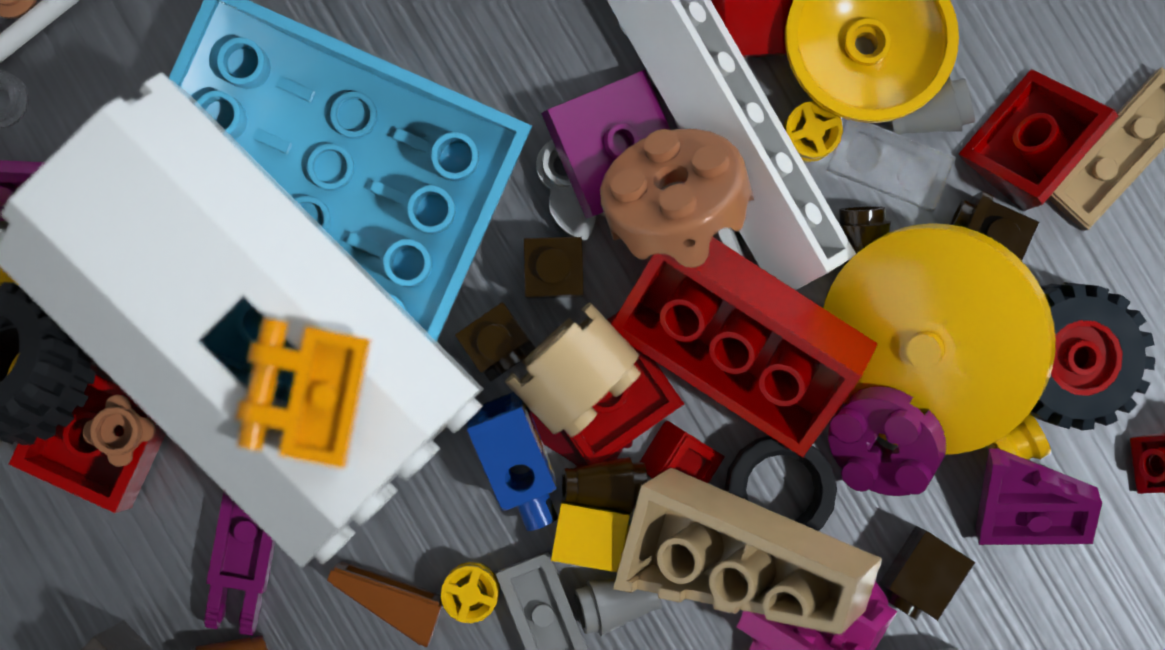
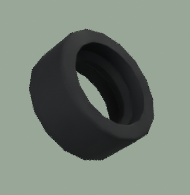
[725,436,837,531]

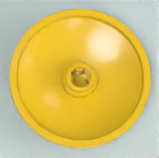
[823,223,1056,455]

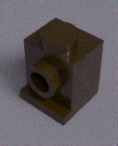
[455,302,535,382]

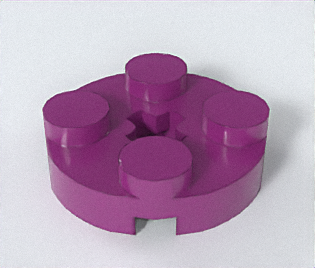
[828,386,946,496]

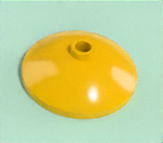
[785,0,959,123]

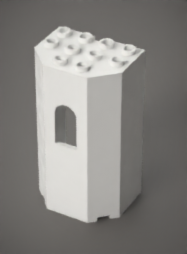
[0,73,484,568]

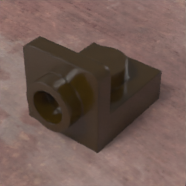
[950,191,1039,261]

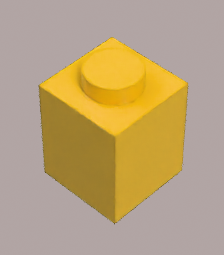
[551,499,630,572]

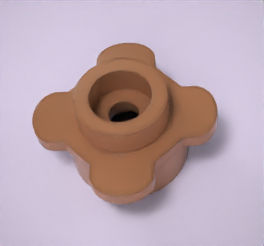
[83,395,155,466]

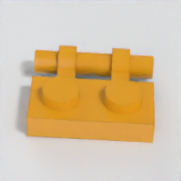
[235,317,373,469]

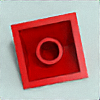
[959,69,1118,211]

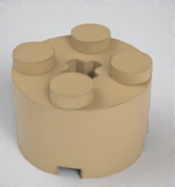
[505,302,641,437]

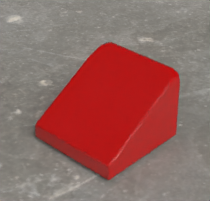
[639,421,725,483]

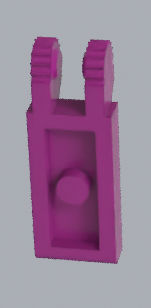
[204,491,276,636]

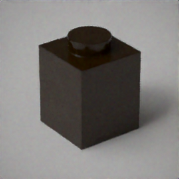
[524,237,584,299]
[879,526,975,621]

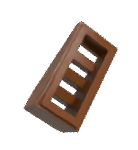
[327,561,443,648]

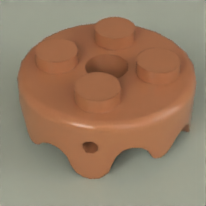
[600,129,754,268]

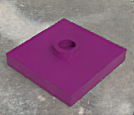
[541,70,670,219]

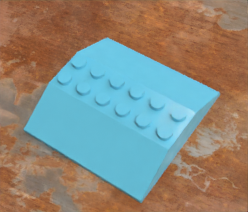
[169,0,532,403]

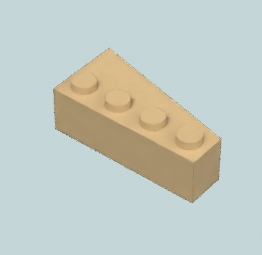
[613,468,882,634]

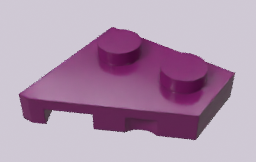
[975,448,1102,545]

